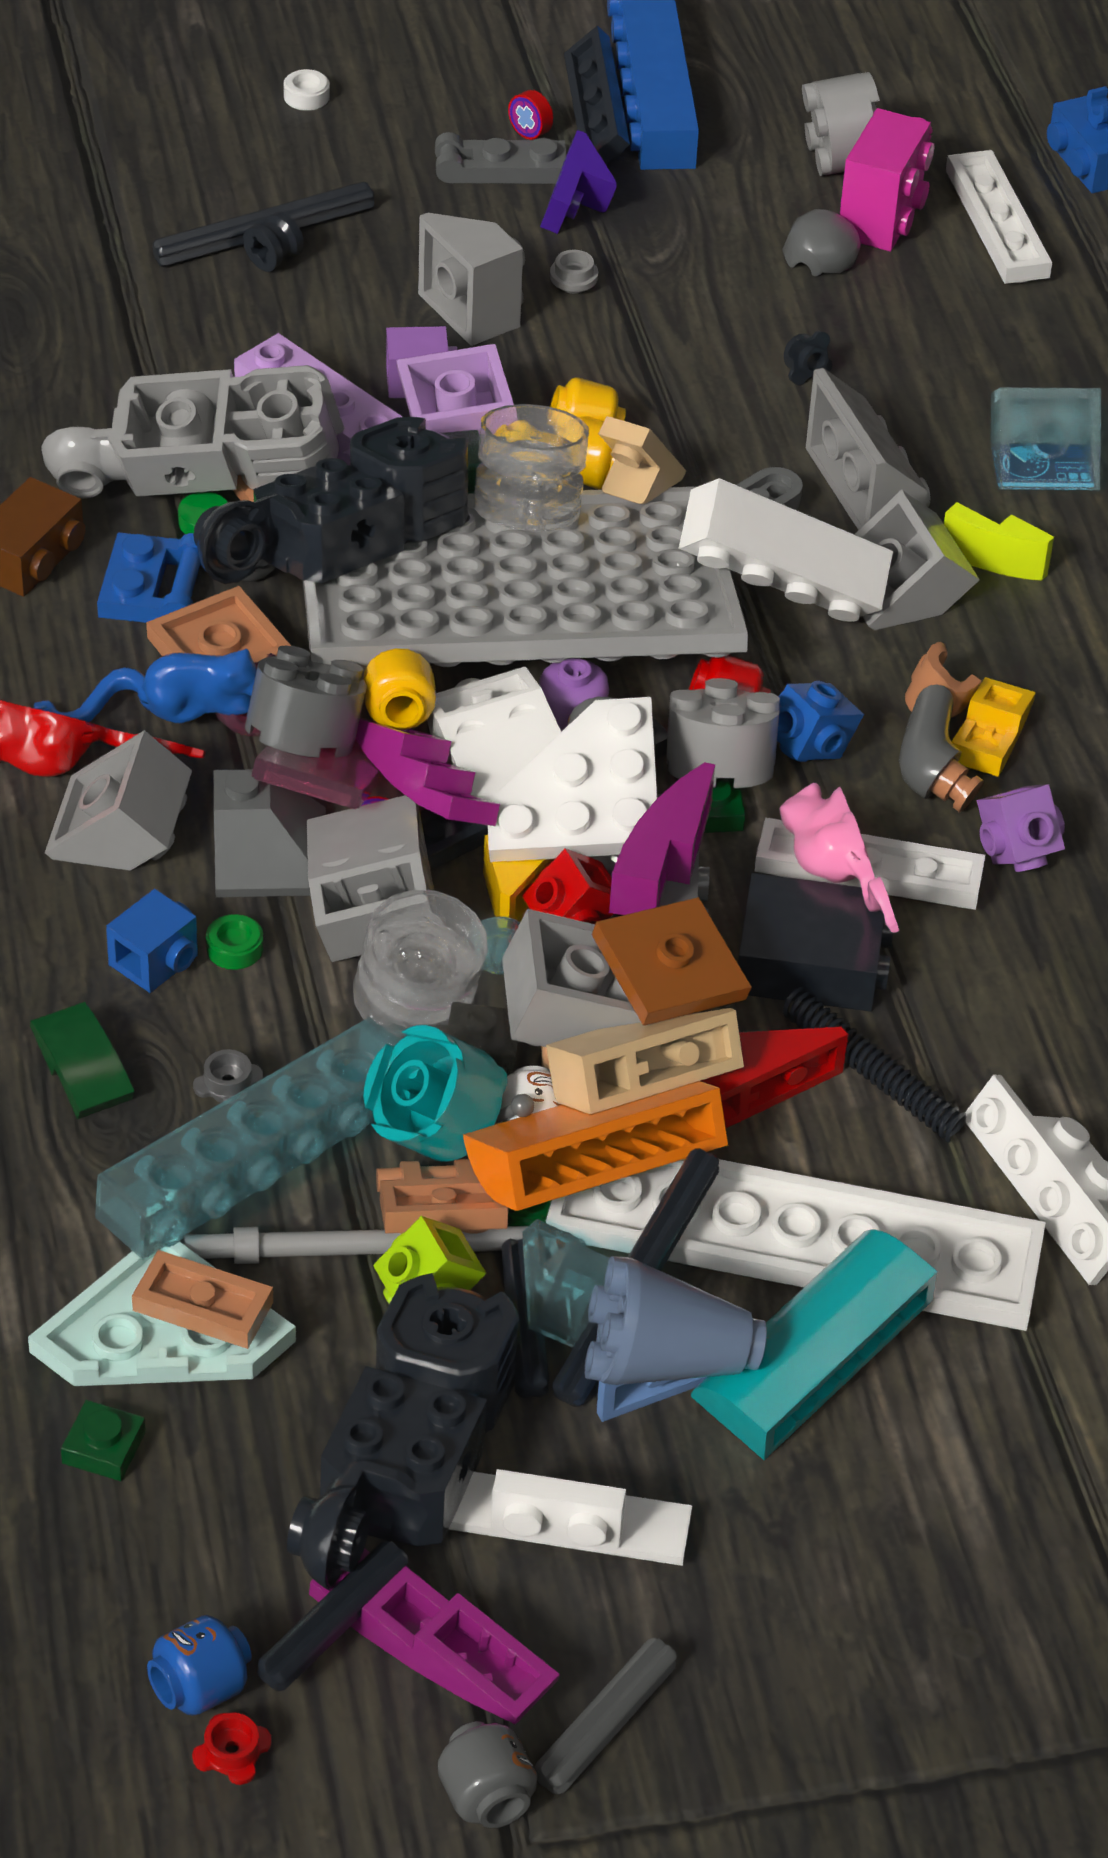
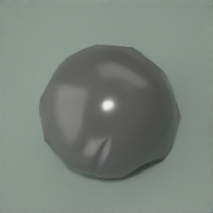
[782,209,861,276]

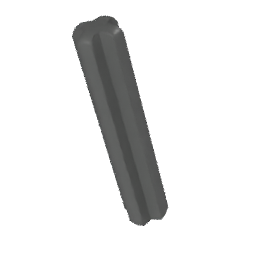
[535,1637,677,1795]

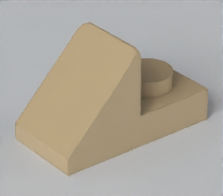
[598,416,686,504]

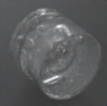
[473,404,589,532]
[353,890,488,1042]

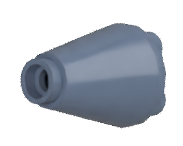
[585,1256,767,1385]

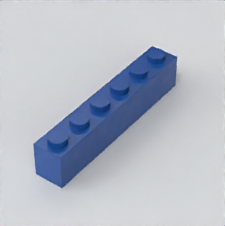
[607,0,699,170]

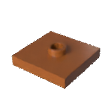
[592,897,751,1026]

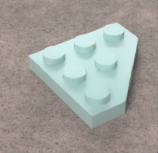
[28,1228,296,1386]

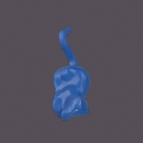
[34,649,257,723]

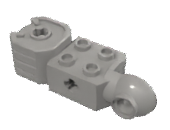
[41,365,345,498]

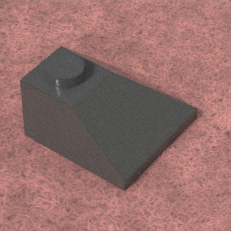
[214,769,326,897]

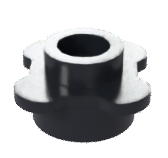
[784,330,832,385]

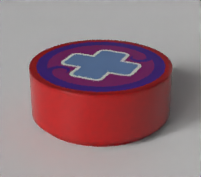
[508,90,553,140]

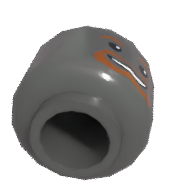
[438,1721,537,1828]

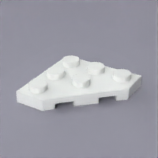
[488,697,657,862]

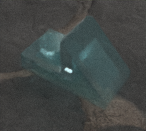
[522,1219,610,1348]

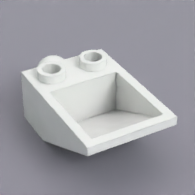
[427,667,561,800]

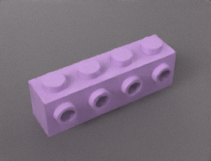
[234,333,402,465]

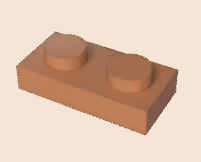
[132,1250,273,1349]

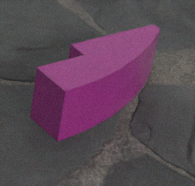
[609,762,716,915]

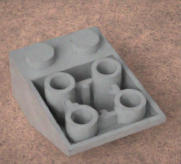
[307,795,442,962]

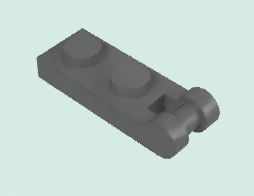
[435,132,566,184]

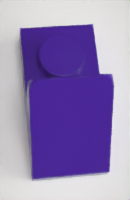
[540,130,617,234]

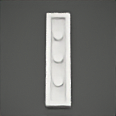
[946,150,1052,284]
[755,817,985,910]

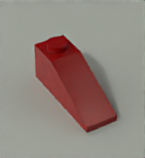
[700,1027,848,1128]

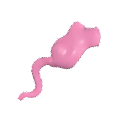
[780,783,899,933]

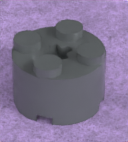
[245,645,367,758]

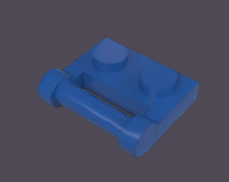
[97,533,202,623]

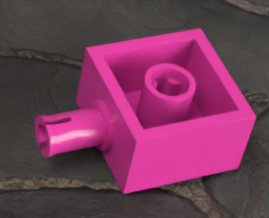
[840,108,934,252]

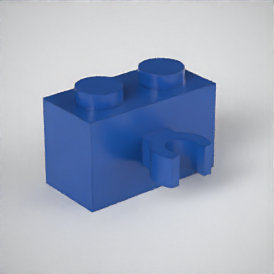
[1047,86,1108,193]

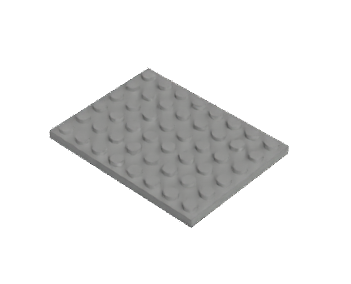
[303,487,748,667]

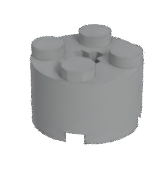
[802,72,880,176]
[666,678,780,788]

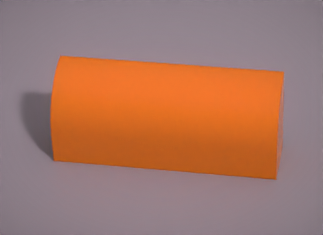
[463,1081,728,1211]

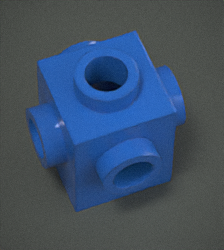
[777,681,864,762]

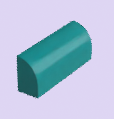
[691,1229,938,1460]

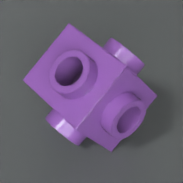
[977,784,1065,872]

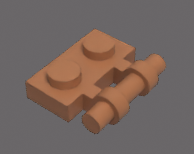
[376,1159,508,1234]

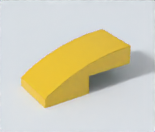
[952,677,1036,777]

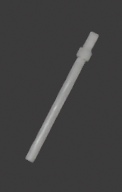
[184,1225,552,1264]

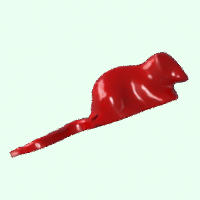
[0,700,206,777]

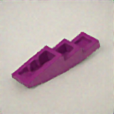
[356,718,500,826]
[309,1548,560,1725]

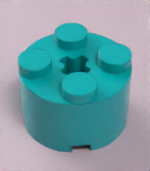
[363,1025,508,1161]

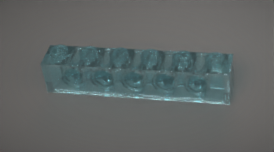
[95,1017,400,1260]

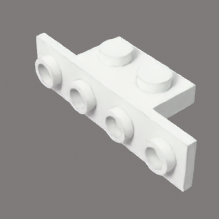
[966,1074,1108,1285]
[449,1469,692,1566]

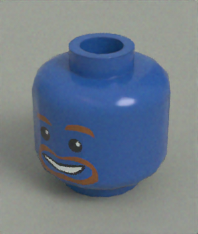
[147,1615,252,1716]

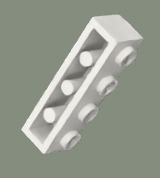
[679,478,893,622]

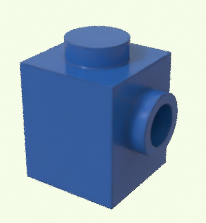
[106,888,198,993]

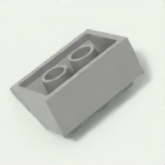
[806,368,930,530]

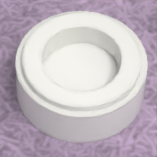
[284,69,330,110]

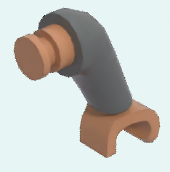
[899,642,984,812]

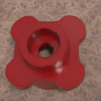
[192,1713,272,1785]

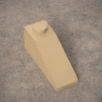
[546,1008,744,1114]

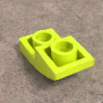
[944,502,1054,581]

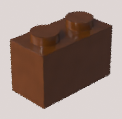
[0,477,85,597]

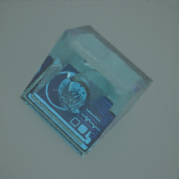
[991,388,1101,491]

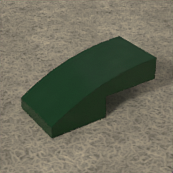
[30,1002,135,1120]

